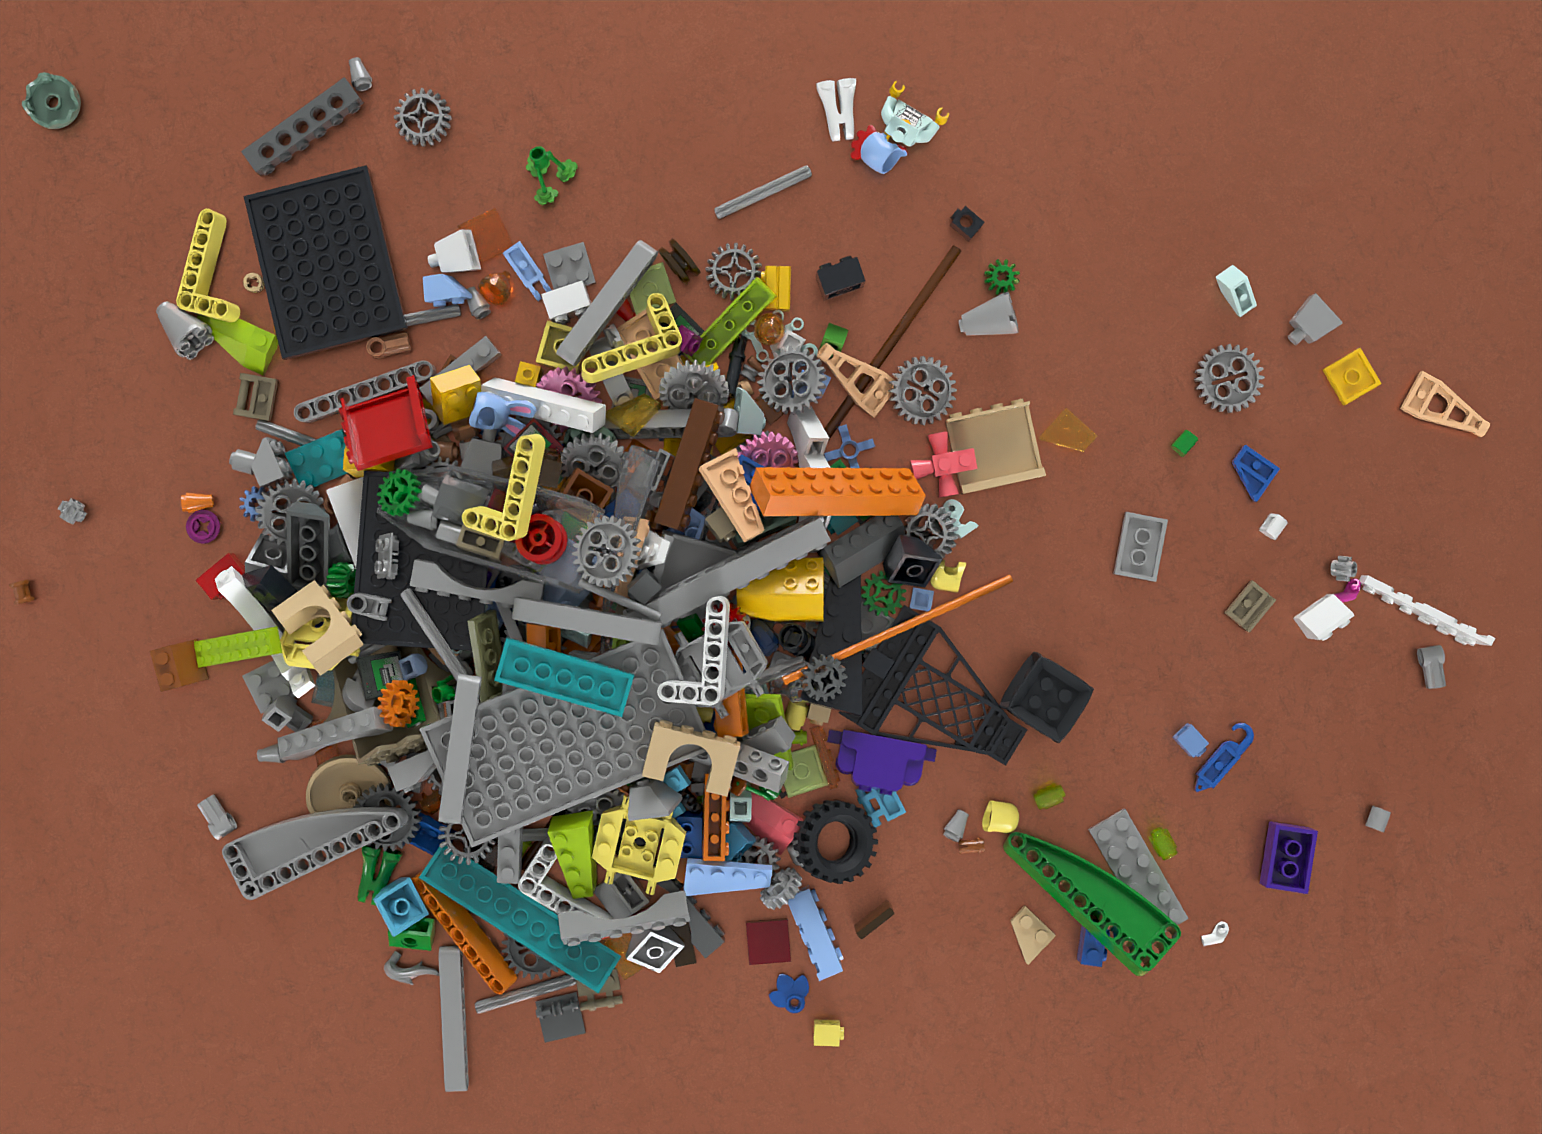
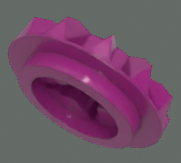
[186,510,221,544]

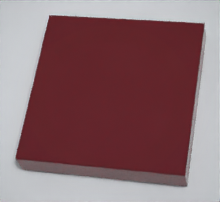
[746,919,791,965]

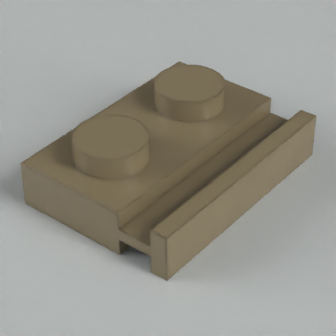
[1224,580,1276,632]

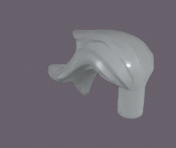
[384,951,439,985]

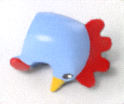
[851,125,908,174]

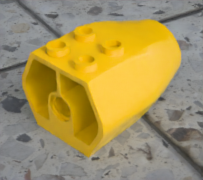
[737,558,824,622]

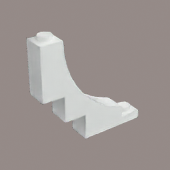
[787,406,831,553]
[215,566,315,698]

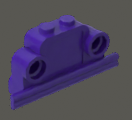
[827,730,937,796]

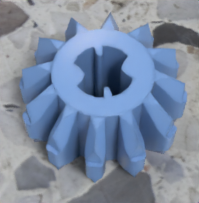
[239,486,275,522]

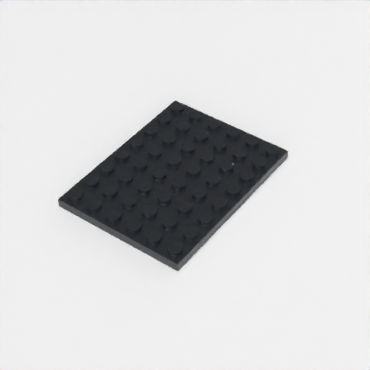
[243,165,408,360]
[351,471,495,651]

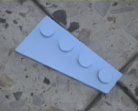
[683,858,772,896]

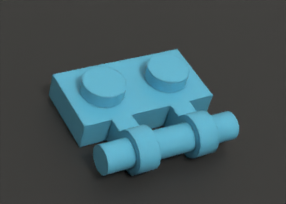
[855,788,906,827]

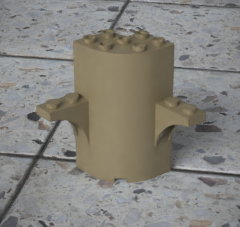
[324,646,457,766]

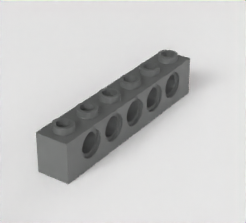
[241,77,364,176]

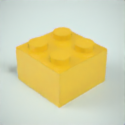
[430,365,481,425]

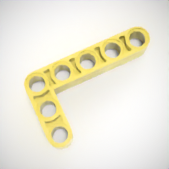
[176,209,240,323]
[581,293,682,383]
[462,434,545,541]

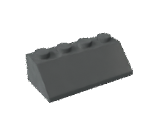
[287,501,330,590]
[817,515,905,588]

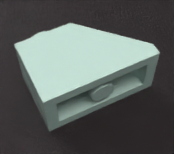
[1216,265,1257,317]
[734,387,766,435]

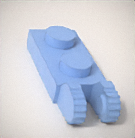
[503,241,552,301]

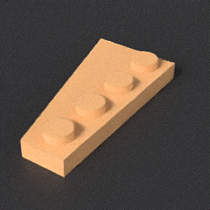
[698,448,764,542]

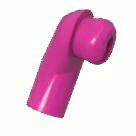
[1334,578,1361,603]

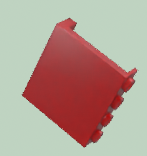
[339,375,433,471]

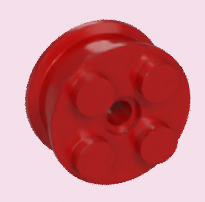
[515,514,568,565]

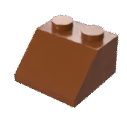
[552,468,614,524]
[150,639,209,692]

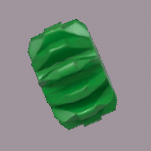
[984,259,1020,295]
[326,563,356,599]

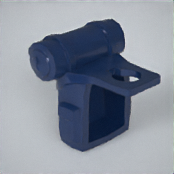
[731,619,779,674]

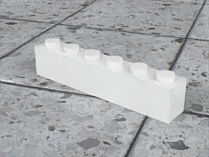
[481,377,606,433]

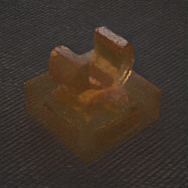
[420,787,442,815]

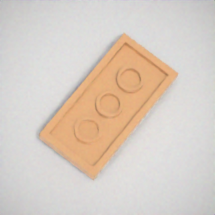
[617,309,684,401]

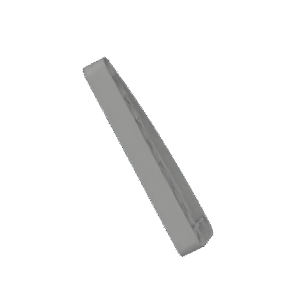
[222,807,408,900]

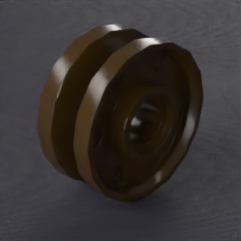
[658,238,701,285]

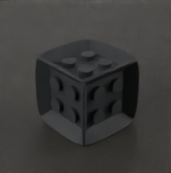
[999,652,1094,743]

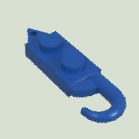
[1195,723,1254,792]

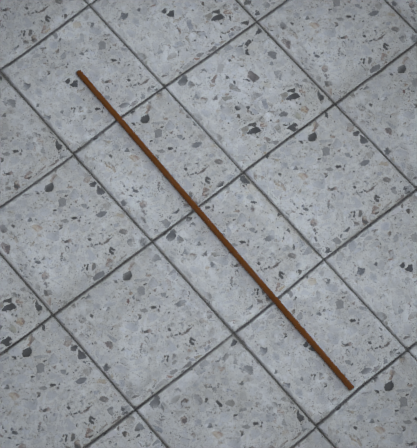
[522,245,962,871]

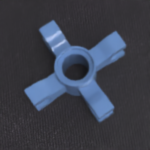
[824,424,875,468]

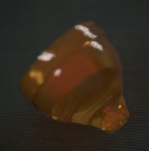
[478,271,511,305]
[753,313,785,346]

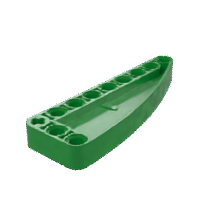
[1003,832,1181,976]

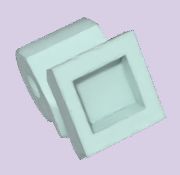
[942,499,979,539]

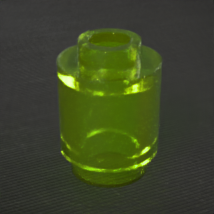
[1033,783,1066,810]
[1149,827,1178,860]

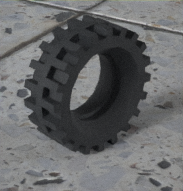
[793,800,878,884]

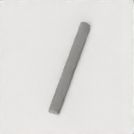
[578,578,662,621]

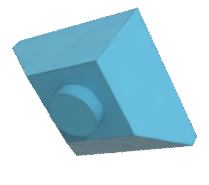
[373,877,429,937]

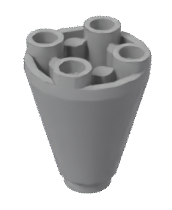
[156,301,214,360]

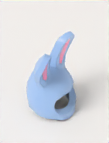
[469,392,537,437]

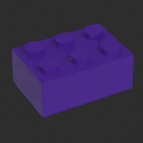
[1260,821,1318,894]

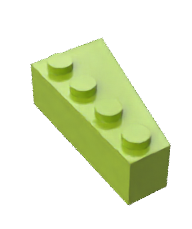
[547,810,598,899]

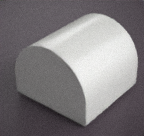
[1259,513,1288,540]

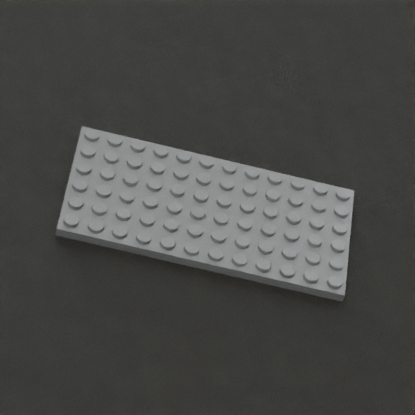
[419,628,706,847]

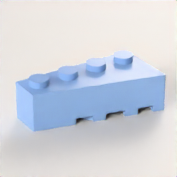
[788,885,844,981]

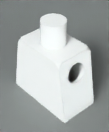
[428,229,481,273]

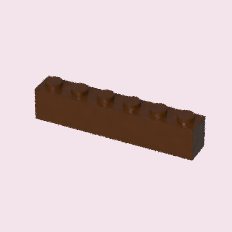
[654,398,725,532]

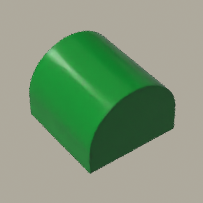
[1171,430,1198,457]

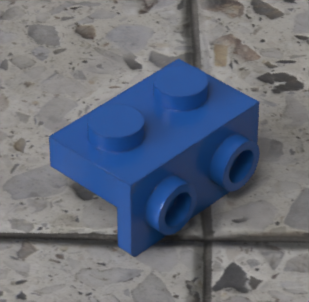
[410,812,457,855]

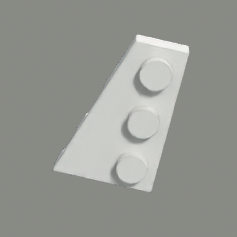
[635,530,670,570]

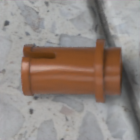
[959,837,985,854]

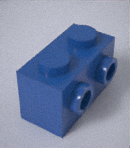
[675,811,703,858]
[1077,919,1110,967]

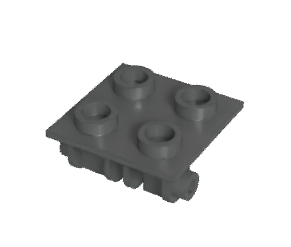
[535,992,586,1043]

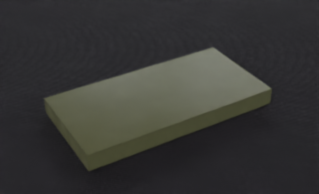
[467,610,503,703]

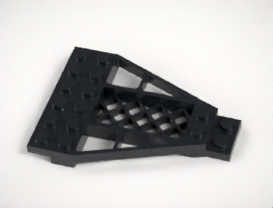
[838,605,1028,766]

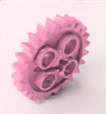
[536,366,602,433]
[737,432,799,468]

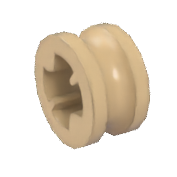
[243,273,265,293]

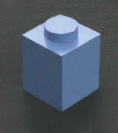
[1172,723,1209,758]

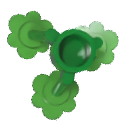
[526,146,578,205]

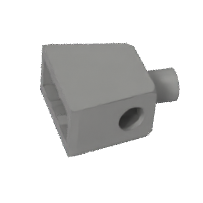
[1288,293,1343,345]
[460,429,504,480]

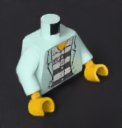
[881,81,949,147]

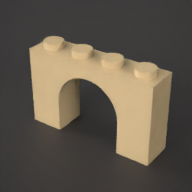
[271,580,364,676]
[642,720,740,797]

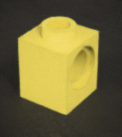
[813,1019,844,1046]

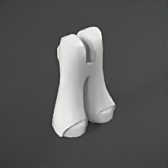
[816,78,856,142]

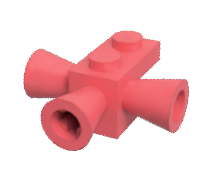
[910,431,978,498]

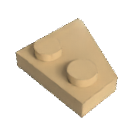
[1010,905,1056,965]

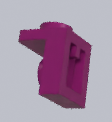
[671,324,703,357]

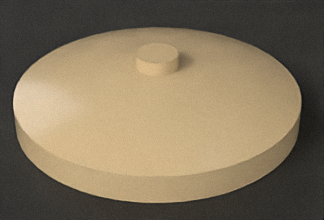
[306,755,392,835]

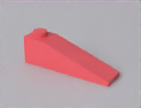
[726,792,803,855]

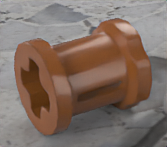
[9,580,35,605]

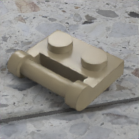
[233,373,278,421]

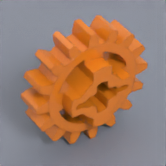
[377,680,419,727]

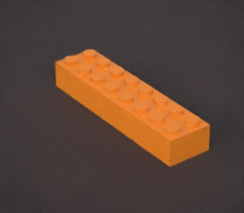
[750,467,926,516]

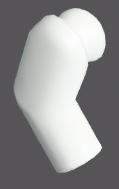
[1201,922,1229,946]

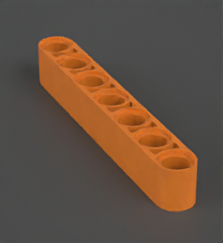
[412,869,517,995]

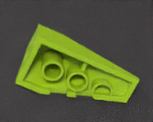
[197,306,279,376]

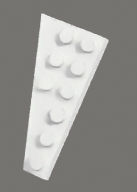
[1359,575,1496,646]

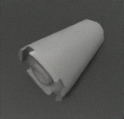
[958,291,1019,336]

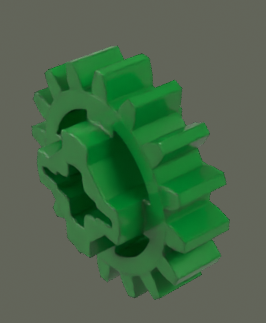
[377,469,422,517]
[861,571,906,617]

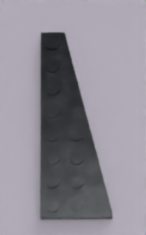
[799,575,862,716]

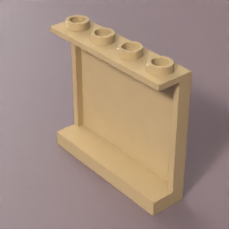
[945,399,1046,494]

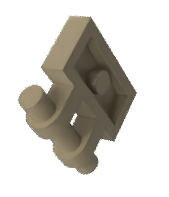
[576,967,623,1011]

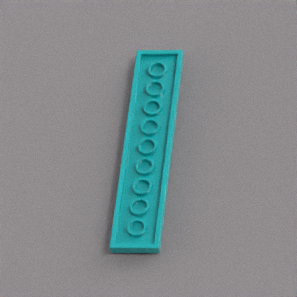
[419,841,622,993]

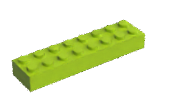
[684,277,777,366]
[194,626,282,668]

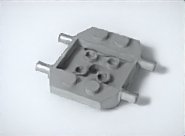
[674,609,768,719]

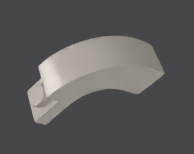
[589,337,637,411]

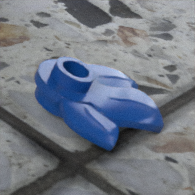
[769,974,809,1013]

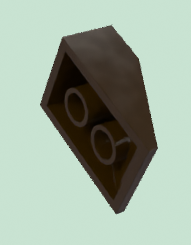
[491,448,562,488]

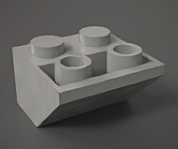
[251,437,293,488]
[594,872,651,919]

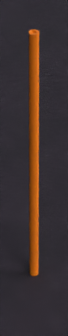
[782,575,1013,685]

